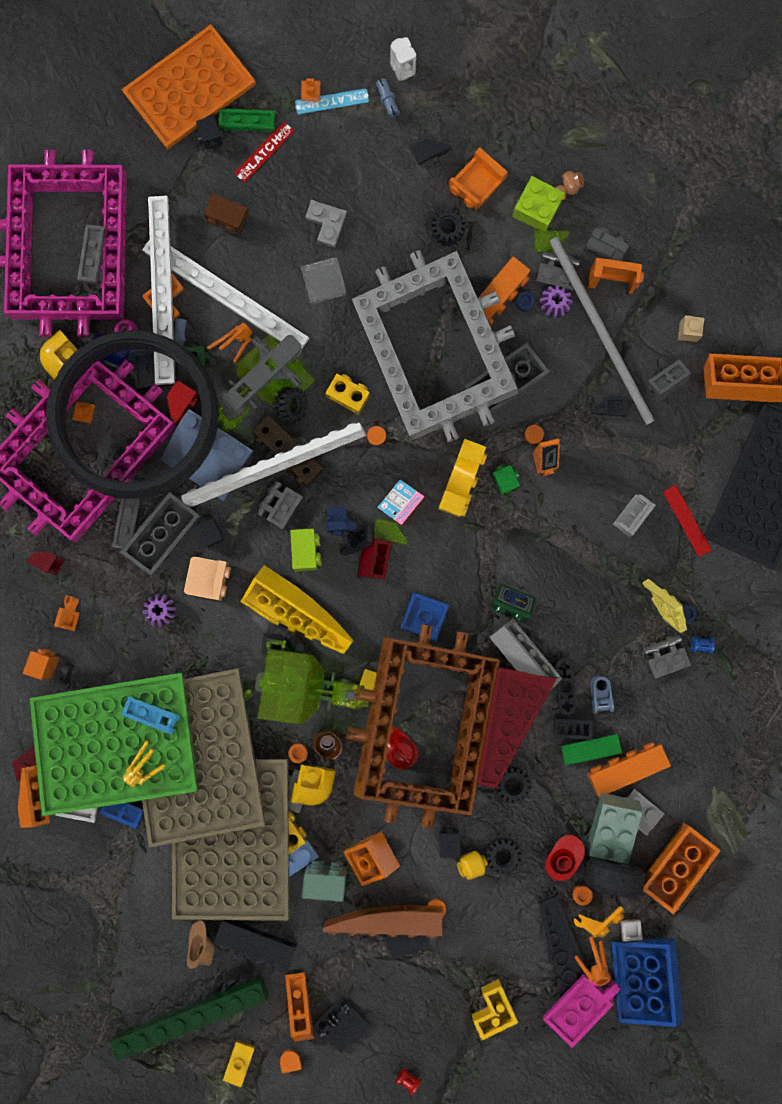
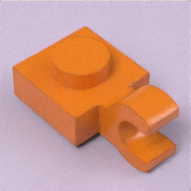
[54,595,80,631]

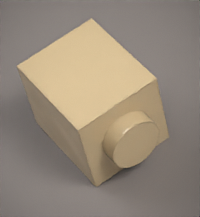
[678,315,704,342]

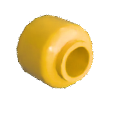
[457,851,488,880]

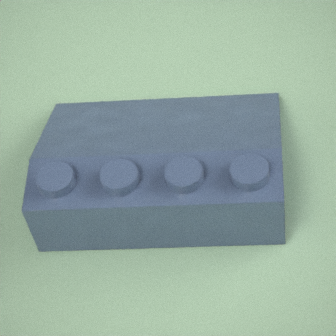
[160,409,255,501]

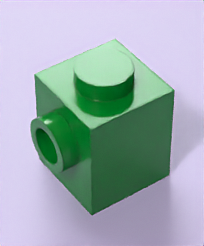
[492,464,520,496]

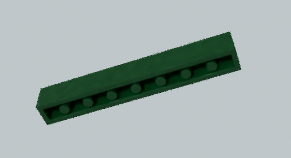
[110,976,269,1062]

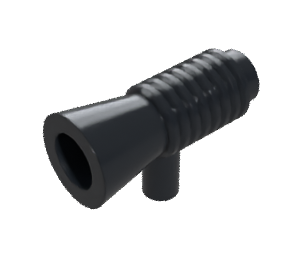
[284,631,322,673]

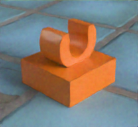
[301,79,320,102]
[72,401,95,423]

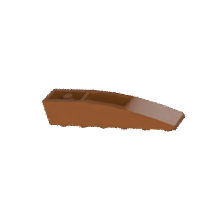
[323,905,443,938]

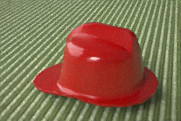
[386,727,419,770]
[545,835,585,881]

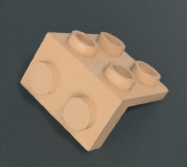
[184,557,231,601]

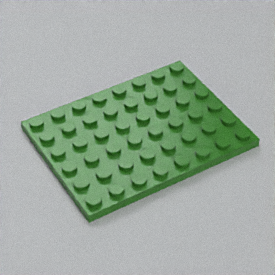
[30,673,198,816]

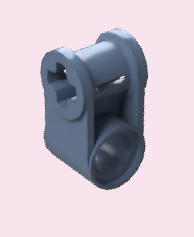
[590,676,614,714]

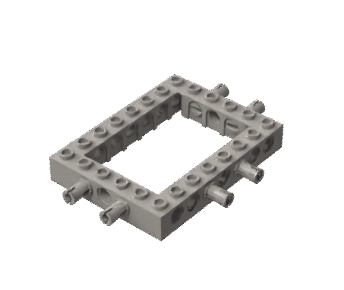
[352,250,518,442]

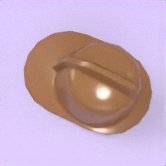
[187,920,215,969]

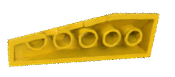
[240,565,353,654]

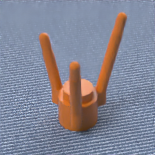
[207,322,253,363]
[575,936,610,986]

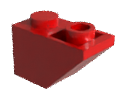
[167,380,199,426]

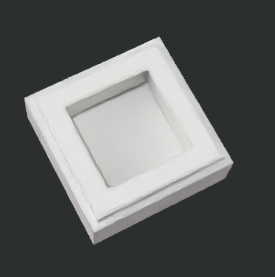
[620,919,642,942]

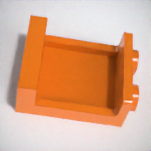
[449,147,508,211]
[587,257,644,294]

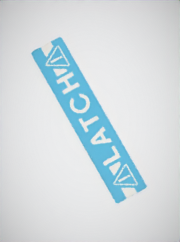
[295,89,369,114]

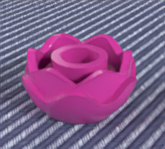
[114,319,138,332]

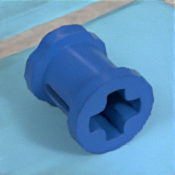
[691,636,715,654]

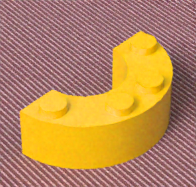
[438,439,487,517]

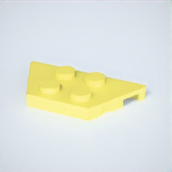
[642,579,687,633]

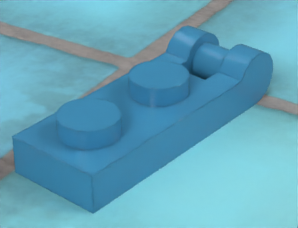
[121,696,180,735]

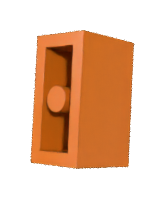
[22,648,60,680]

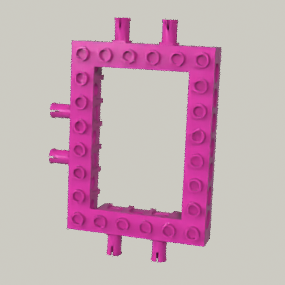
[0,149,127,337]
[0,359,176,543]

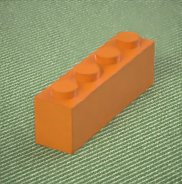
[464,256,531,327]
[587,742,671,797]

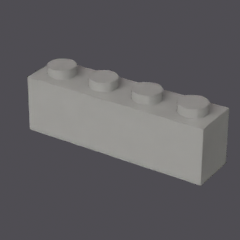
[490,618,562,688]

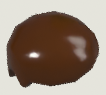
[313,730,343,760]

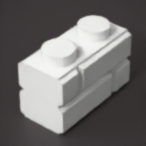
[390,37,416,81]

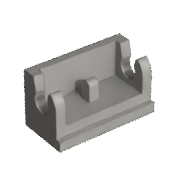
[612,494,656,537]

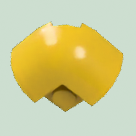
[40,330,78,379]
[290,764,336,805]

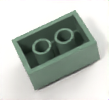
[587,793,643,864]
[302,860,347,902]

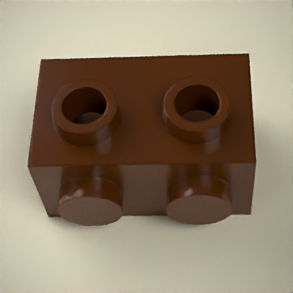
[203,193,249,234]

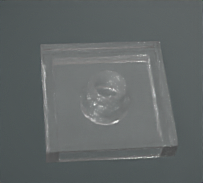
[301,257,347,304]

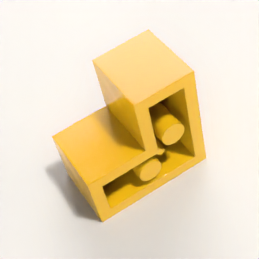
[472,979,518,1040]

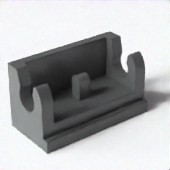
[648,359,691,402]

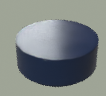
[515,291,535,312]
[682,604,697,624]

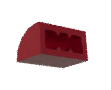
[357,539,392,580]
[26,551,66,575]

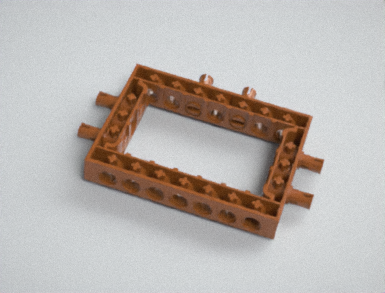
[347,624,500,829]

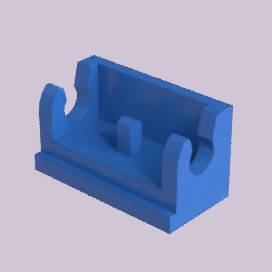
[100,803,144,830]

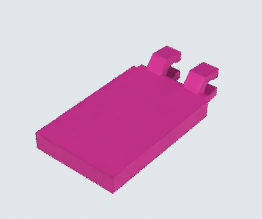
[543,974,620,1048]

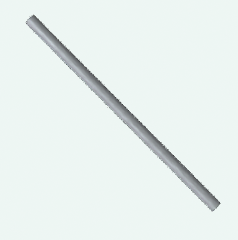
[549,237,655,425]

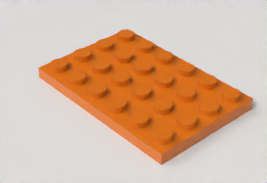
[122,24,256,150]

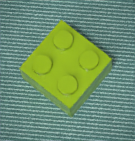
[512,176,565,233]
[290,529,322,572]

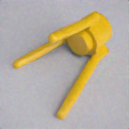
[122,741,165,787]

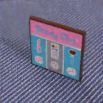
[376,479,427,527]

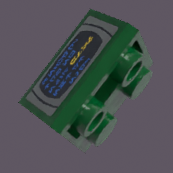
[490,583,536,622]

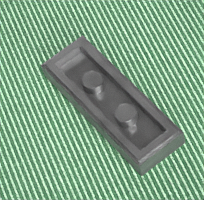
[77,224,106,284]
[112,498,142,549]

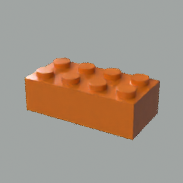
[704,354,782,403]
[643,823,721,914]

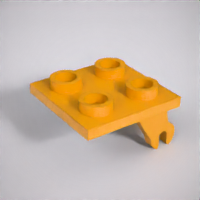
[574,906,625,938]

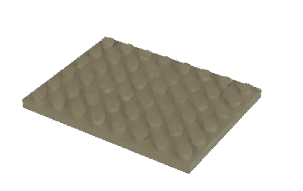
[142,668,266,848]
[172,759,290,920]

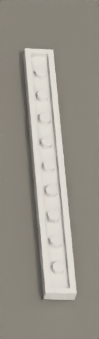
[148,196,176,385]
[142,240,309,349]
[181,423,366,508]

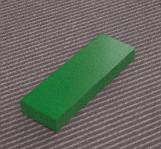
[218,108,275,131]
[560,734,622,765]

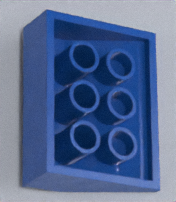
[612,938,683,1027]

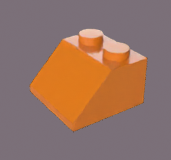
[343,832,400,886]

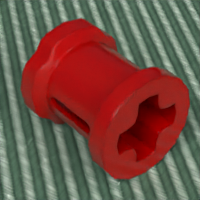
[395,1067,421,1095]

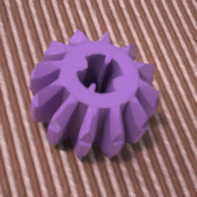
[540,285,573,318]
[142,594,176,627]

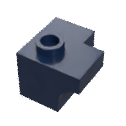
[327,507,357,536]

